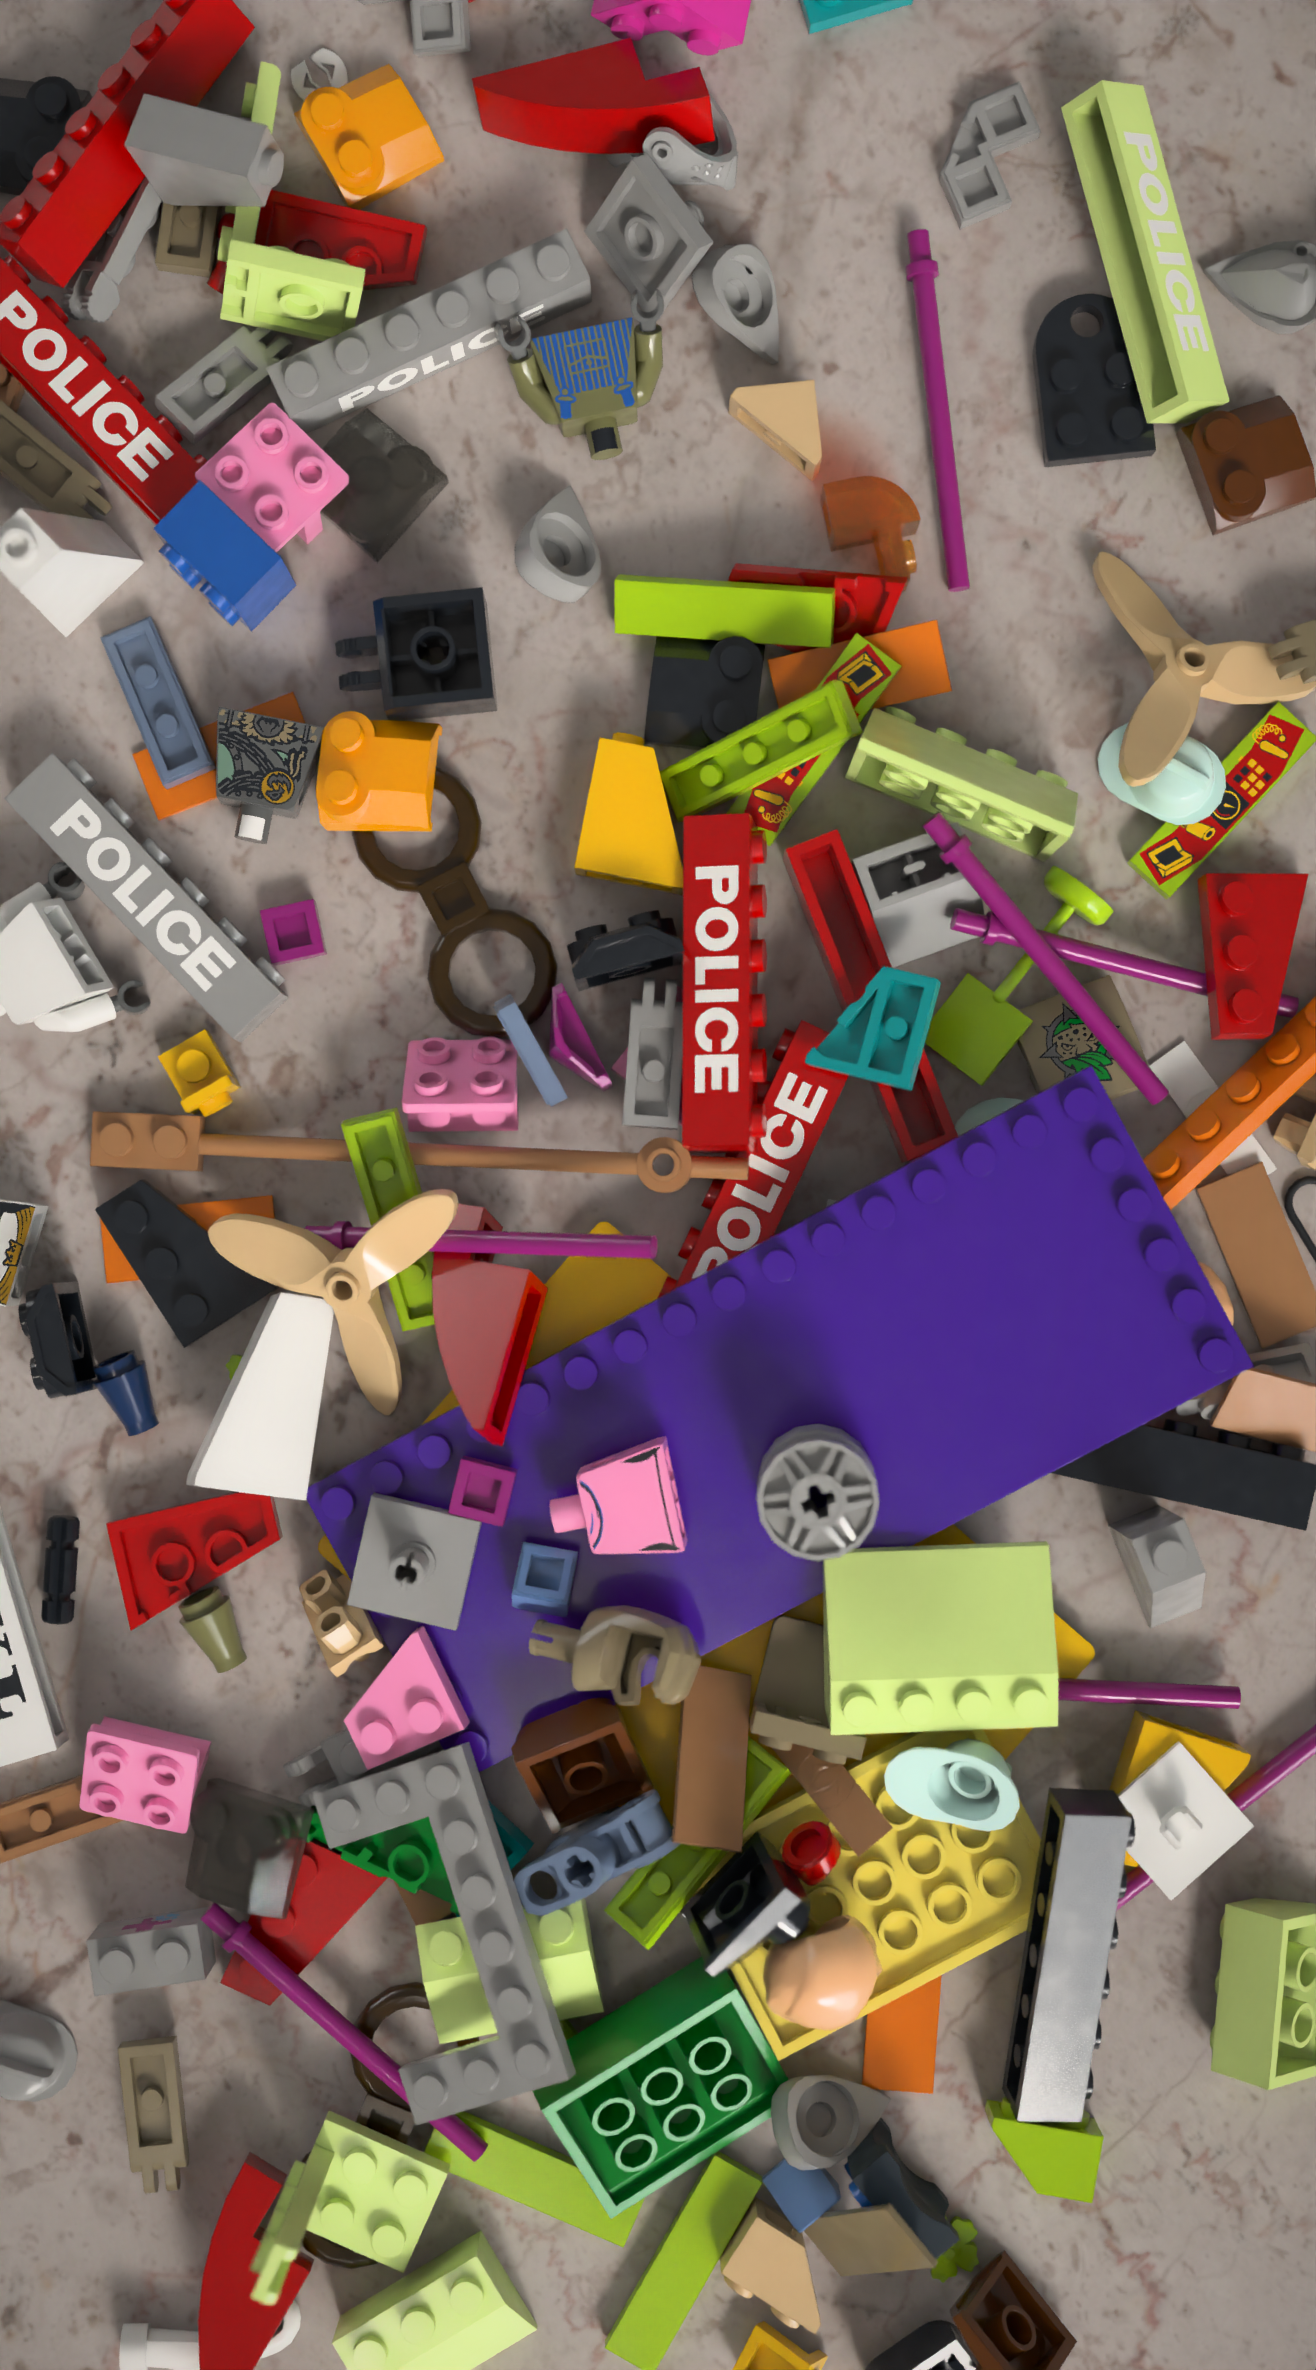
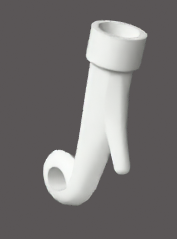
[119,2300,301,2370]

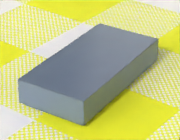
[493,993,568,1107]

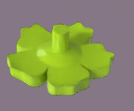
[930,2215,979,2283]

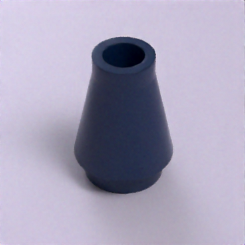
[93,1350,159,1436]

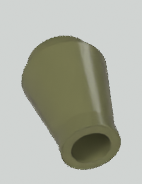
[178,1586,247,1673]

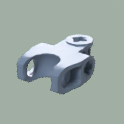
[514,1789,680,1916]

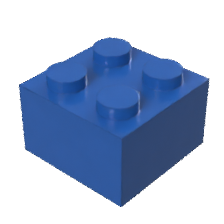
[153,480,296,632]

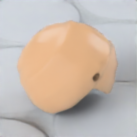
[763,1915,882,2030]

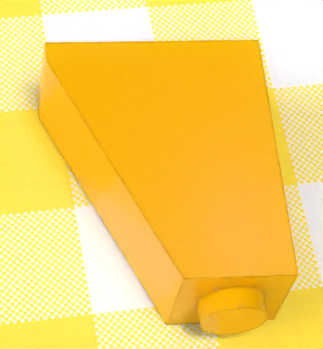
[574,732,683,895]
[1109,1710,1251,1867]

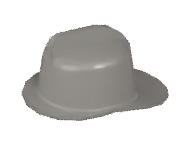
[0,1999,78,2102]

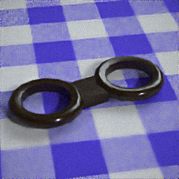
[352,766,558,1038]
[301,1982,480,2269]

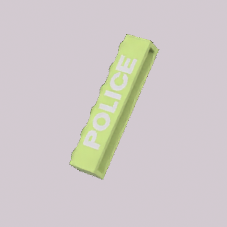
[1061,80,1229,423]

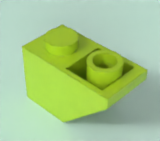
[985,2097,1104,2203]

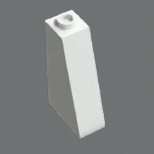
[0,508,144,637]
[186,1290,334,1500]

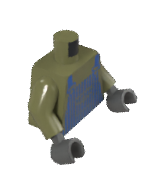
[494,289,664,460]

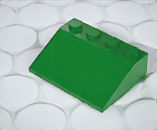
[533,1956,789,2219]

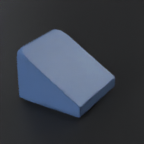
[512,1542,578,1617]
[762,2158,841,2233]

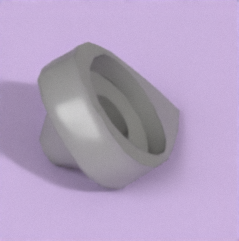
[1203,240,1316,334]
[692,244,779,365]
[514,486,601,603]
[771,2075,891,2170]

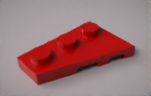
[255,189,428,291]
[728,563,908,653]
[1197,873,1309,1040]
[106,1492,283,1631]
[220,1832,388,2006]

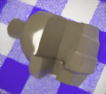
[529,1606,701,1706]

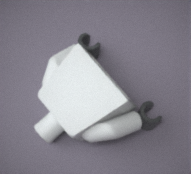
[0,862,151,1032]

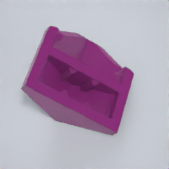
[549,983,613,1092]

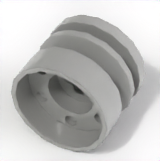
[757,1424,880,1561]

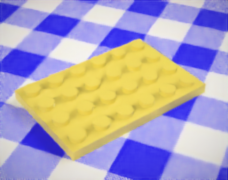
[693,1729,1041,2061]

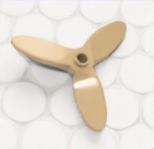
[1092,552,1316,787]
[208,1189,458,1415]

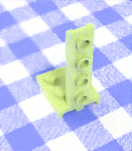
[217,61,366,341]
[250,2110,450,2304]

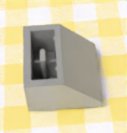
[851,822,985,968]

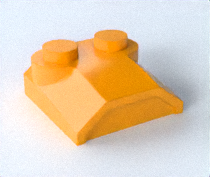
[294,64,444,210]
[316,711,442,832]

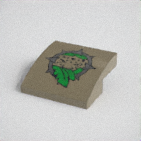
[1017,974,1148,1100]

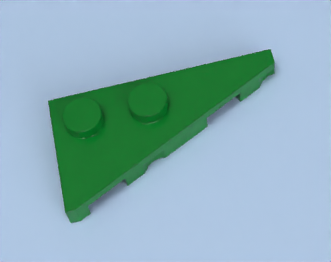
[273,1805,460,1915]

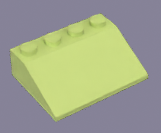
[845,706,1078,862]
[823,1541,1058,1735]

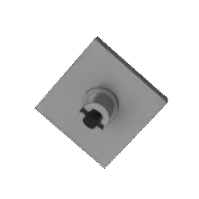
[584,153,713,312]
[347,1493,482,1631]

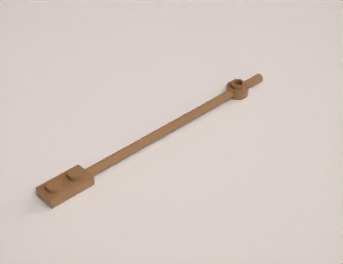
[90,1111,749,1193]

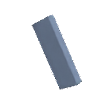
[100,616,216,790]

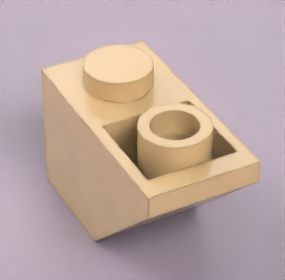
[720,2197,821,2334]

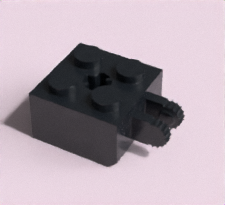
[335,587,498,721]

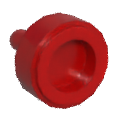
[782,1821,841,1886]

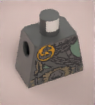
[216,707,324,844]

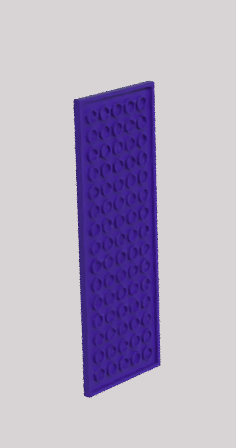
[306,1065,1254,1773]

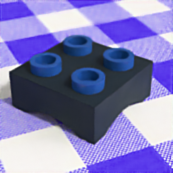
[844,2117,960,2259]

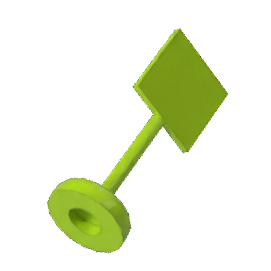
[925,865,1113,1086]

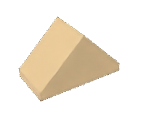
[728,380,822,481]

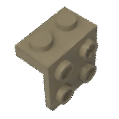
[749,1615,866,1764]

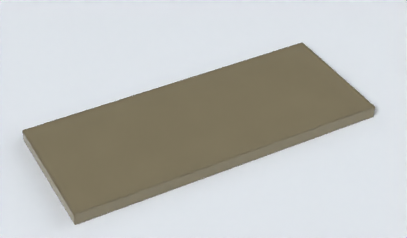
[804,2204,938,2277]

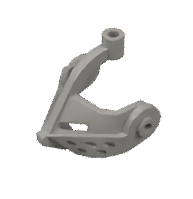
[606,96,738,191]

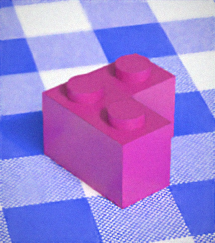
[591,0,751,56]

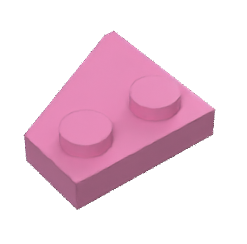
[344,1626,470,1770]

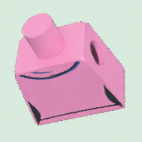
[549,1436,687,1554]

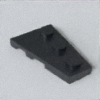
[95,1179,279,1348]

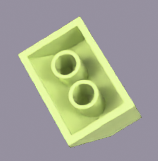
[415,1898,605,2044]
[1210,1898,1316,2090]
[332,2231,537,2370]

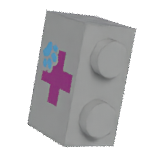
[86,1907,216,1996]

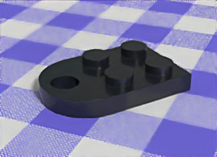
[1033,294,1156,468]

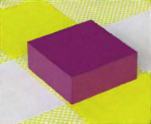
[260,899,327,966]
[448,1455,518,1527]

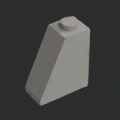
[124,93,284,207]
[1108,1505,1206,1628]

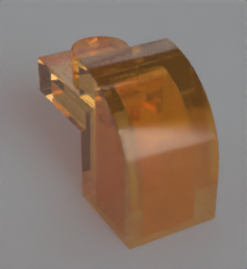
[820,476,921,592]

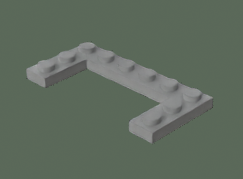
[312,1742,576,2125]

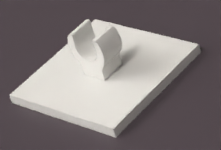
[1117,1741,1254,1901]

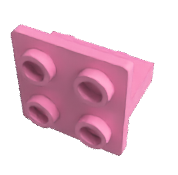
[195,403,349,553]
[402,1037,519,1132]
[79,1716,211,1834]

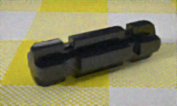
[41,1515,80,1625]

